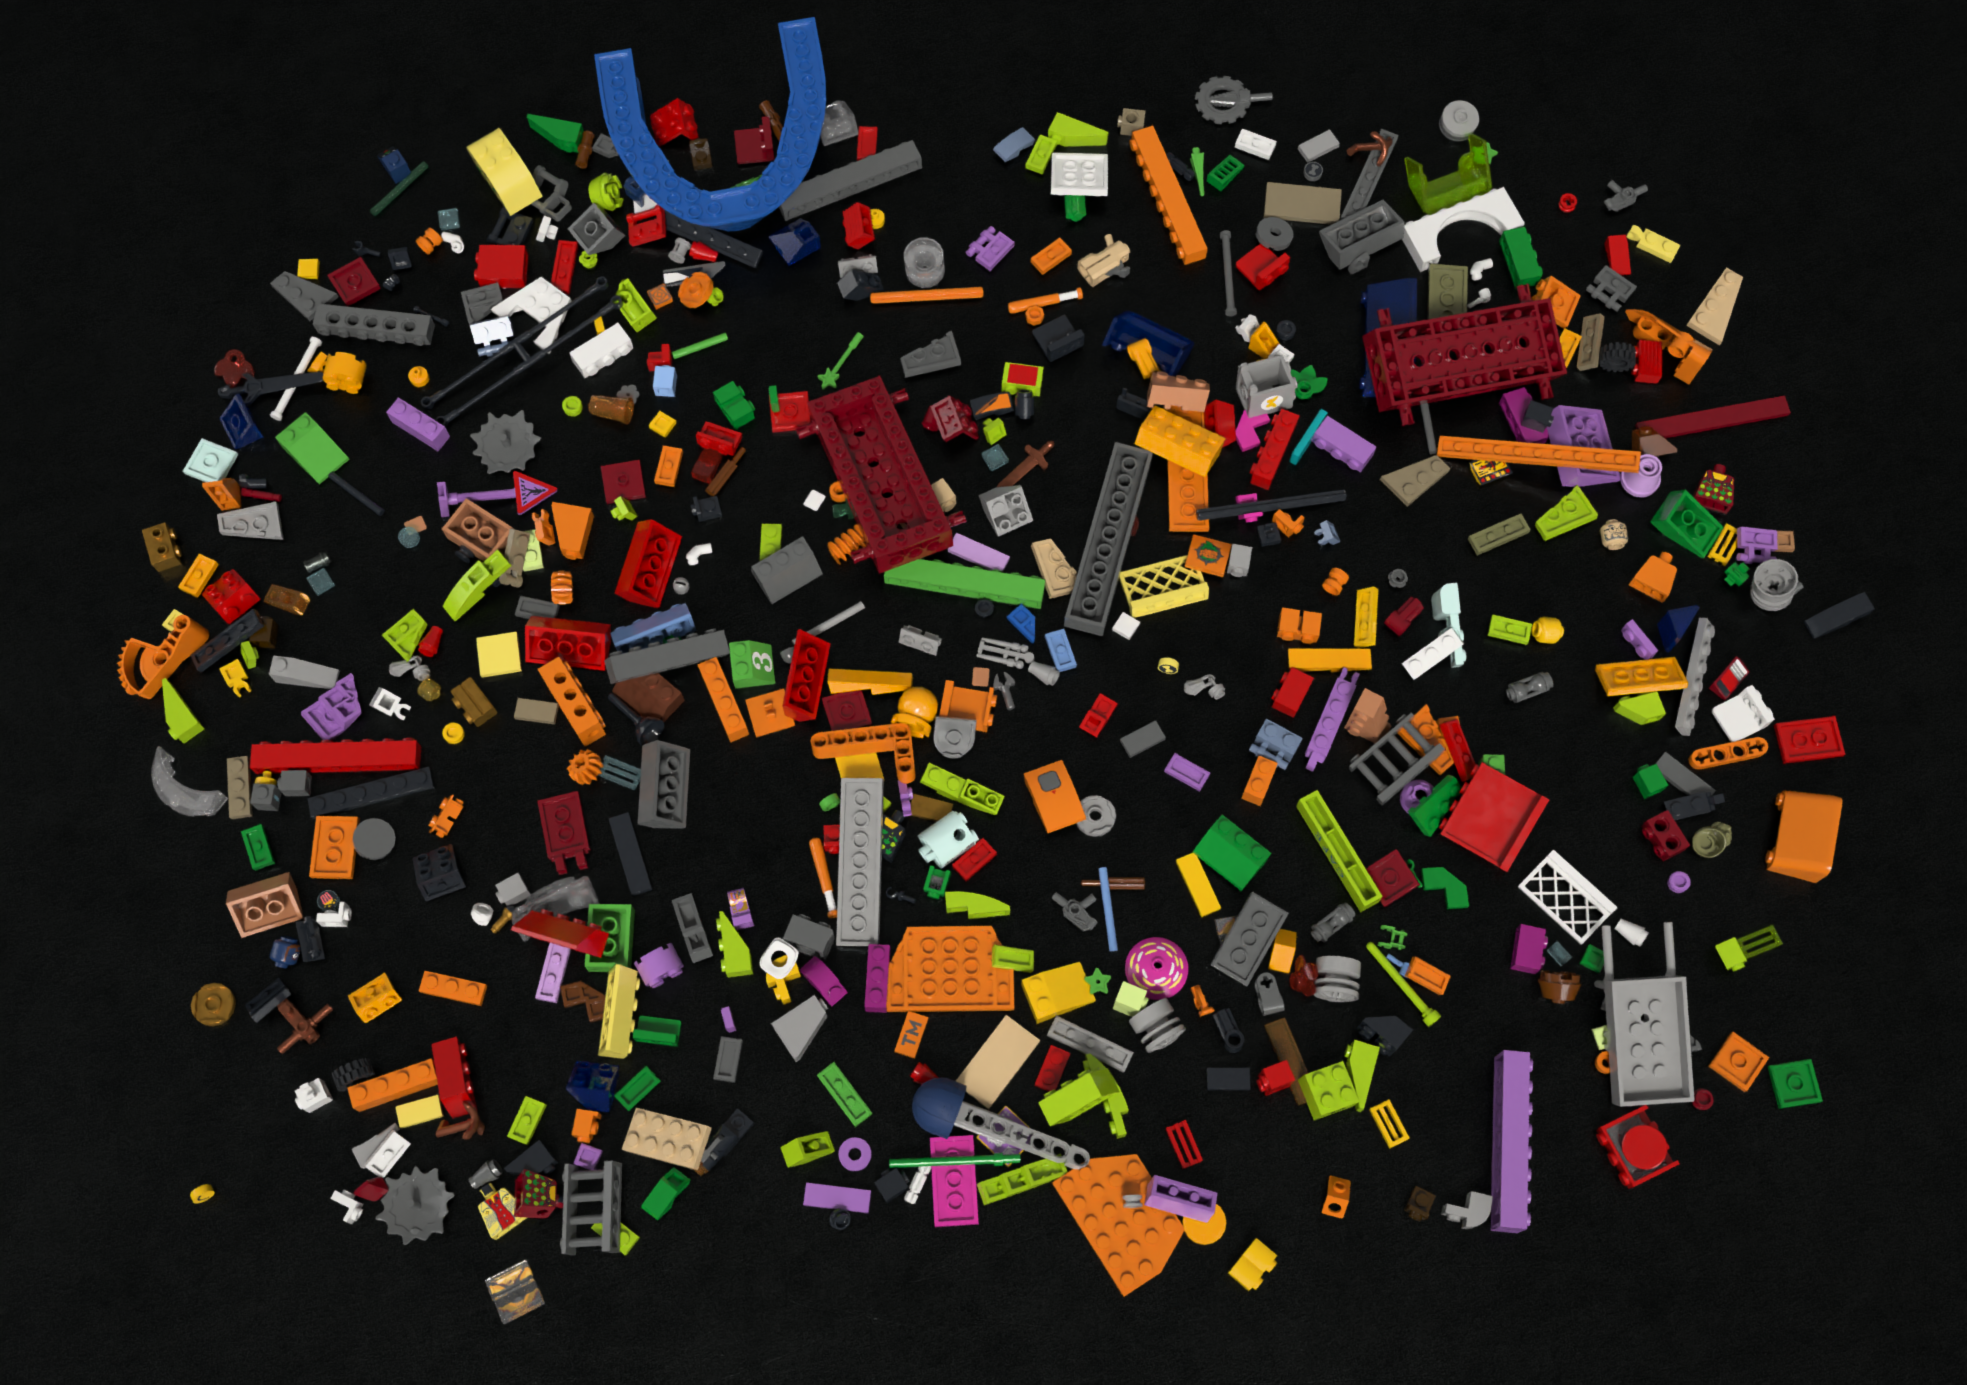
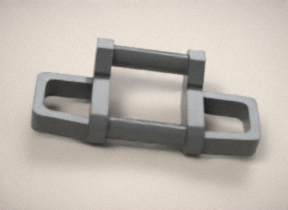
[531,165,572,221]

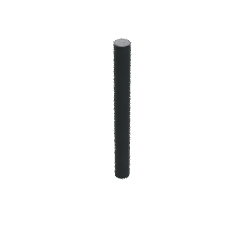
[328,471,385,516]

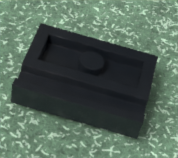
[245,977,291,1023]

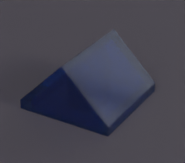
[219,394,263,449]
[1657,605,1700,653]

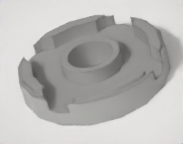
[1076,795,1116,837]

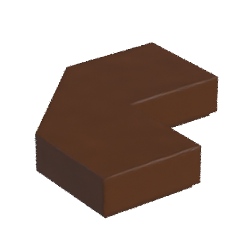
[560,981,606,1023]

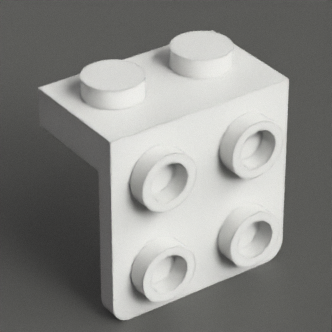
[1712,685,1775,742]

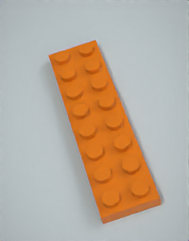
[1166,405,1209,532]

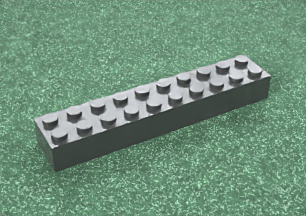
[1064,442,1153,636]

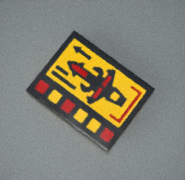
[1469,460,1513,485]

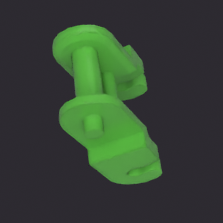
[1378,925,1407,950]

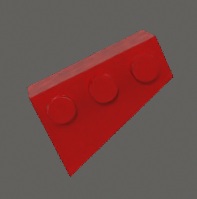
[432,1037,478,1119]

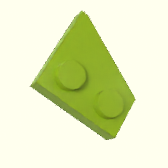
[382,609,427,662]

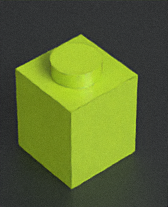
[1715,937,1747,972]

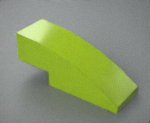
[945,891,1010,919]

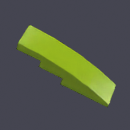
[977,1154,1068,1205]

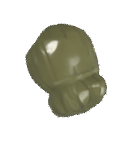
[1692,822,1732,858]

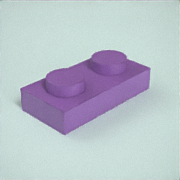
[1621,619,1658,660]

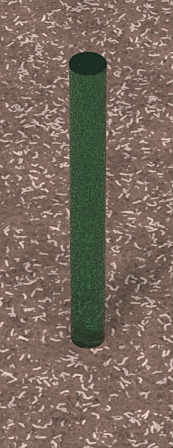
[370,161,428,216]

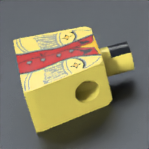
[478,1183,526,1240]

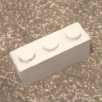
[570,323,633,378]

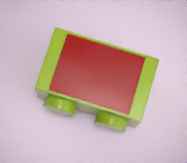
[1002,362,1043,396]

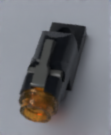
[693,1108,754,1176]

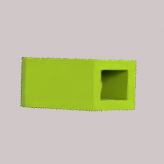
[1614,691,1666,725]

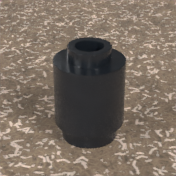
[1015,389,1034,419]

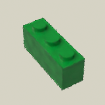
[1499,227,1543,289]

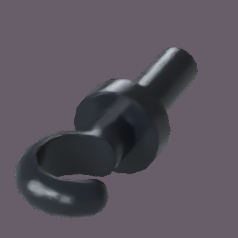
[886,886,916,903]

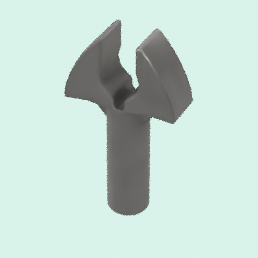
[993,672,1015,710]

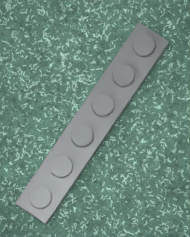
[1675,618,1715,736]

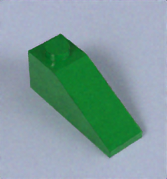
[527,114,584,153]

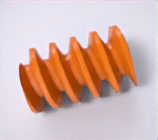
[828,524,866,565]

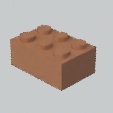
[442,499,514,561]

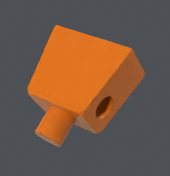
[1629,552,1677,603]

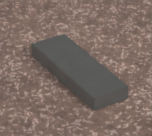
[1656,752,1716,796]

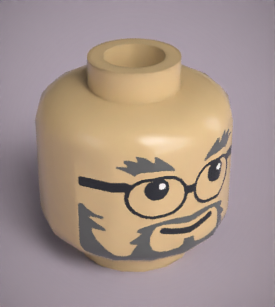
[1600,519,1628,550]

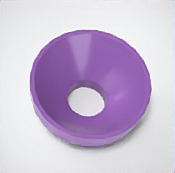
[1400,780,1434,814]

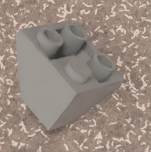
[979,485,1033,536]

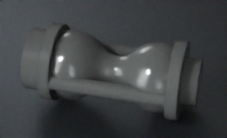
[1506,672,1553,703]
[1311,903,1356,943]

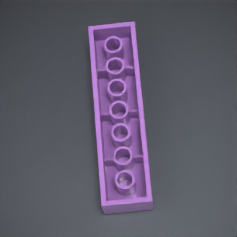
[1491,1050,1533,1233]

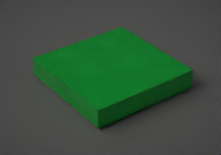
[1768,1059,1823,1109]

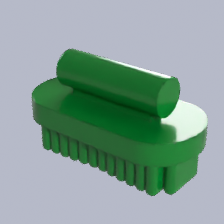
[1064,195,1086,222]

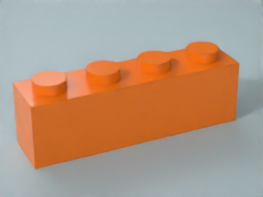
[697,657,749,742]
[348,1059,438,1112]

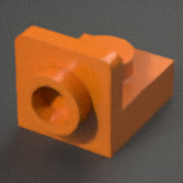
[1272,509,1304,537]

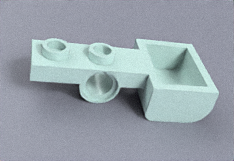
[1431,583,1466,668]

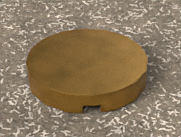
[191,983,236,1026]

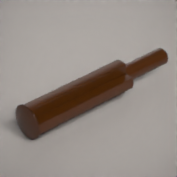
[705,447,746,497]
[1081,877,1145,889]

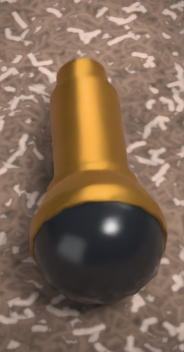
[491,905,517,933]

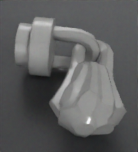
[389,656,430,681]
[1184,674,1225,700]

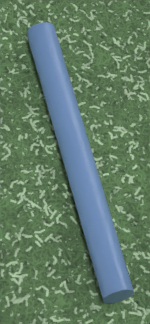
[1098,867,1118,952]

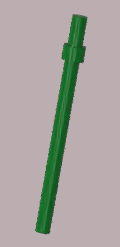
[889,1152,1020,1168]

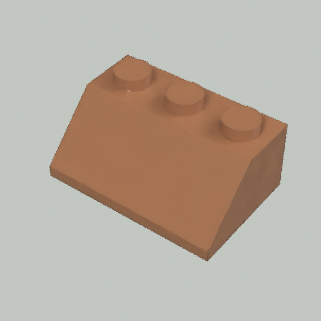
[226,872,303,938]

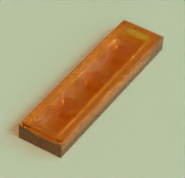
[1264,1018,1308,1106]

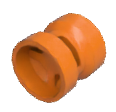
[416,228,443,254]
[1322,568,1349,595]

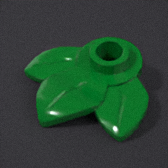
[1290,365,1327,399]

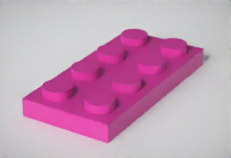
[930,1135,978,1227]

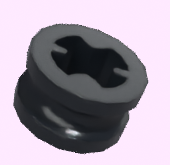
[455,545,475,564]

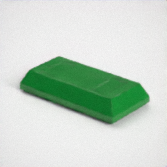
[614,1066,661,1111]

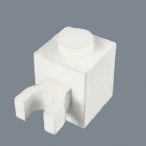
[369,687,411,720]
[295,1078,333,1113]

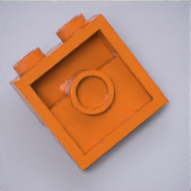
[1531,276,1581,329]

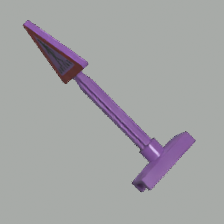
[437,471,557,517]

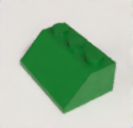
[1193,815,1271,891]

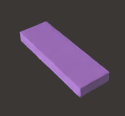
[803,1183,871,1213]

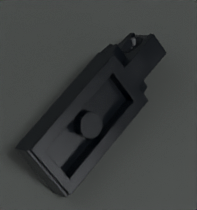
[1663,792,1725,820]

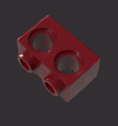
[1641,810,1690,861]

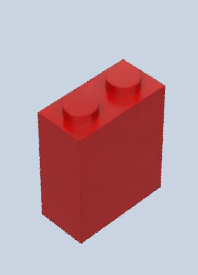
[474,245,528,288]

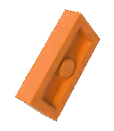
[1031,238,1072,275]
[654,446,683,487]

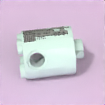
[918,811,979,869]

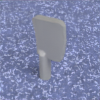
[352,1123,400,1169]

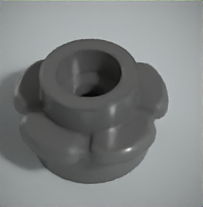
[1388,569,1408,588]

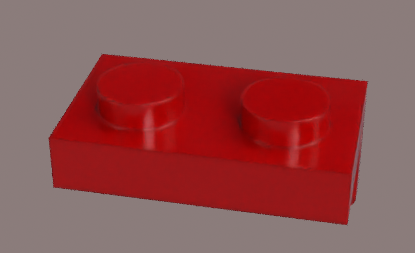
[696,421,742,456]

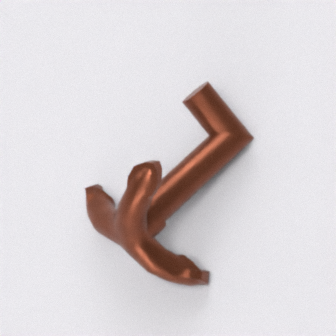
[1347,131,1393,167]
[436,1101,485,1140]

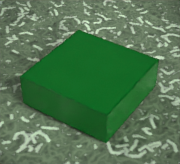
[769,386,780,412]
[1579,944,1604,974]

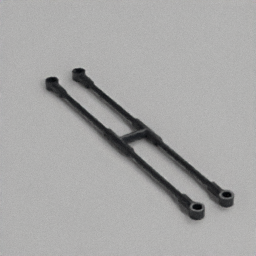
[421,276,623,428]

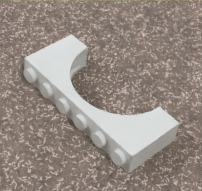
[1402,187,1525,272]

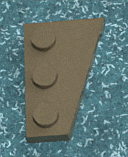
[1380,455,1450,507]

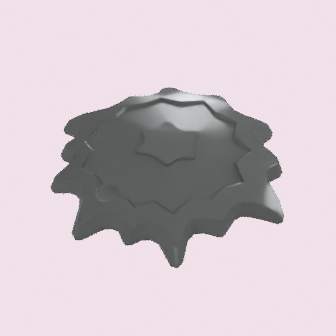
[470,410,541,474]
[375,1166,455,1245]

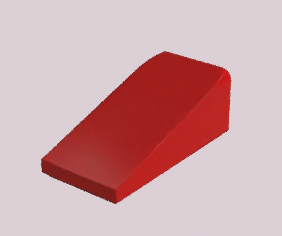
[1604,235,1631,275]

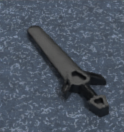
[218,372,324,405]

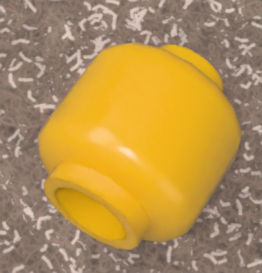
[1532,617,1564,644]

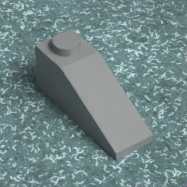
[269,656,340,689]

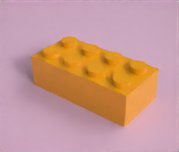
[1135,406,1225,477]

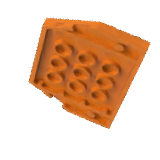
[887,926,1014,1012]
[1052,1154,1185,1297]

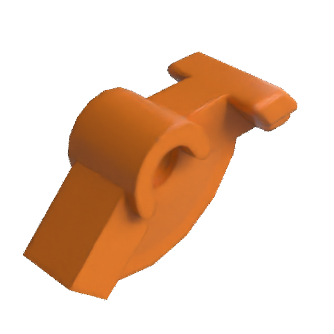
[1191,985,1215,1016]

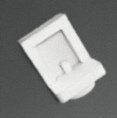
[330,1190,363,1224]

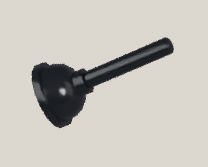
[608,693,664,746]

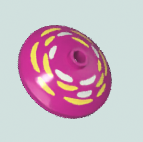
[1125,937,1188,1000]

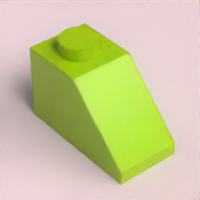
[781,1131,835,1168]

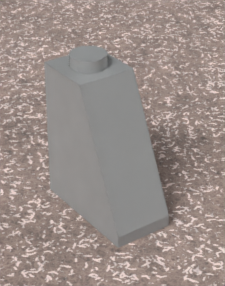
[771,995,828,1062]

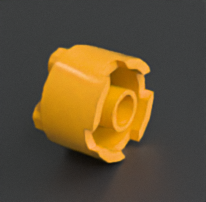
[323,352,366,394]

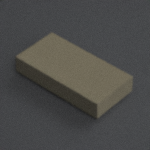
[514,698,559,725]

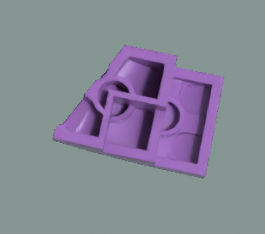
[301,673,361,741]

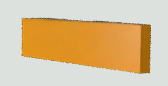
[1288,649,1372,672]
[828,669,913,695]

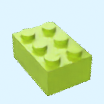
[1038,1067,1120,1126]

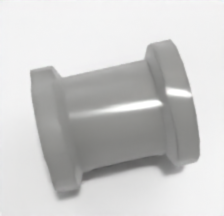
[668,238,691,263]

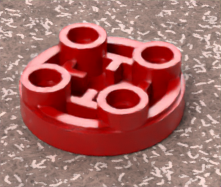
[1622,1125,1668,1169]

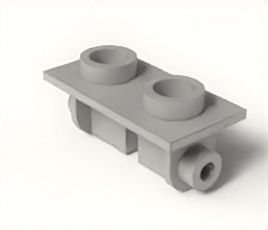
[838,254,878,278]
[899,625,942,656]

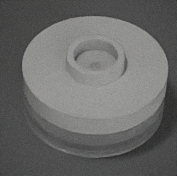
[1439,100,1479,141]

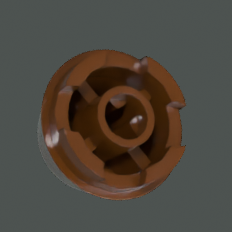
[1538,970,1582,1004]

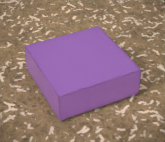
[721,1006,736,1033]
[573,1143,603,1170]

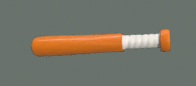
[1008,287,1083,314]
[809,838,837,918]

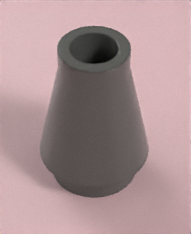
[469,1159,503,1189]

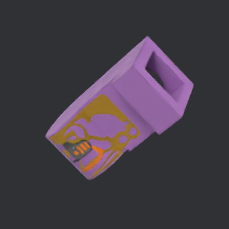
[727,888,754,930]

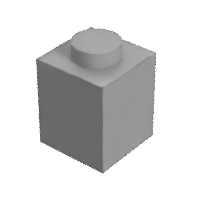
[1227,544,1252,577]
[495,873,531,906]

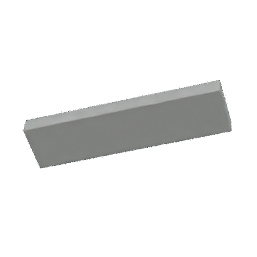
[1047,1016,1133,1073]

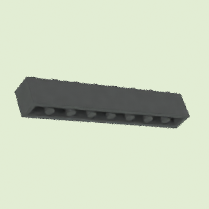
[779,140,922,221]

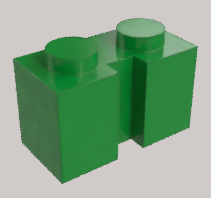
[713,381,755,430]

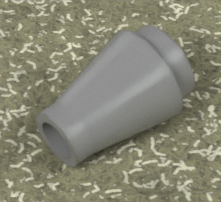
[1028,661,1060,686]

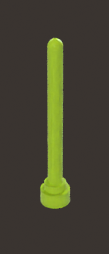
[1366,942,1441,1027]

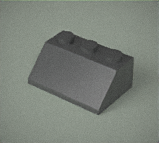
[751,536,823,604]

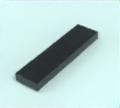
[190,609,264,672]
[609,812,652,896]

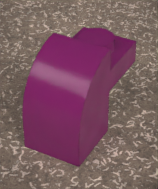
[800,956,848,1006]

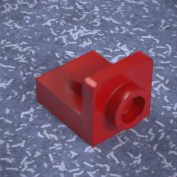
[824,825,840,854]

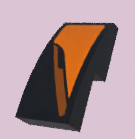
[970,392,1014,420]

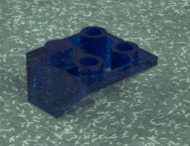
[769,218,821,266]
[566,1061,619,1112]

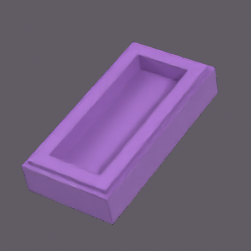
[1164,753,1210,792]

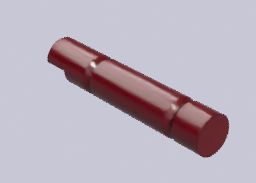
[240,488,282,502]

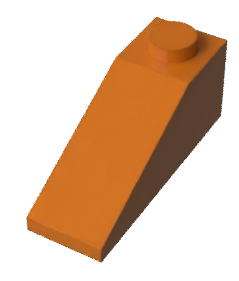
[202,478,241,511]

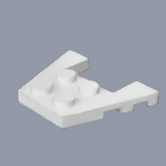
[491,277,572,354]

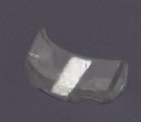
[151,746,228,817]
[512,876,600,941]

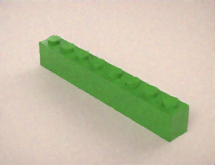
[884,558,1045,609]

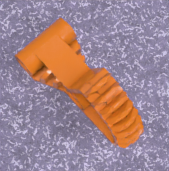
[117,615,209,699]

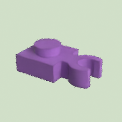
[898,780,913,817]

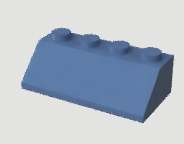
[610,603,696,654]

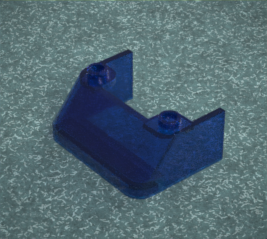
[1102,311,1195,376]

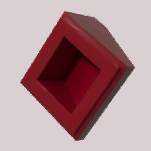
[354,1177,389,1201]

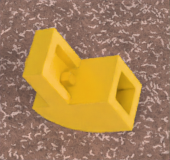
[766,955,801,1005]

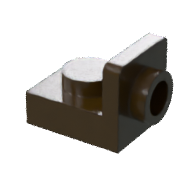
[689,138,713,170]
[1404,1186,1436,1221]

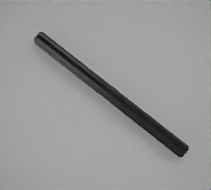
[1196,489,1347,521]

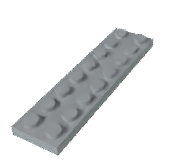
[836,778,884,946]

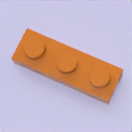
[419,971,487,1006]

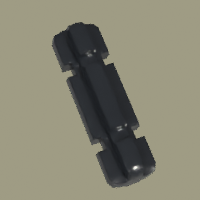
[1166,152,1195,181]

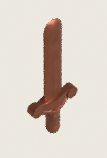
[997,441,1054,487]

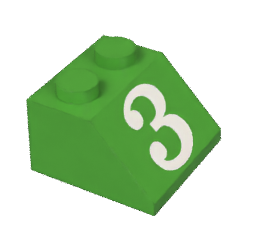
[729,640,775,689]

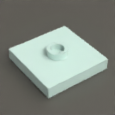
[183,439,238,482]

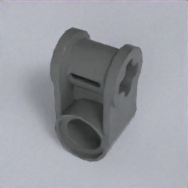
[1254,973,1284,1016]

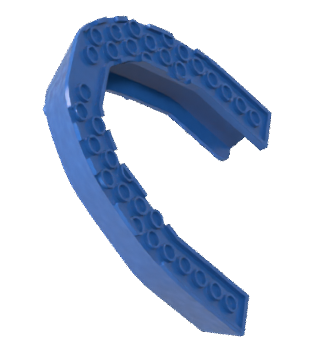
[594,17,826,231]

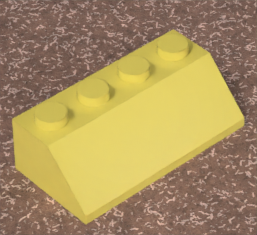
[598,964,640,1059]

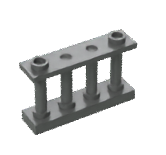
[1349,713,1445,805]
[560,1161,622,1255]

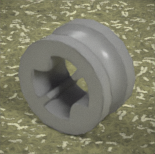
[1122,1195,1143,1208]

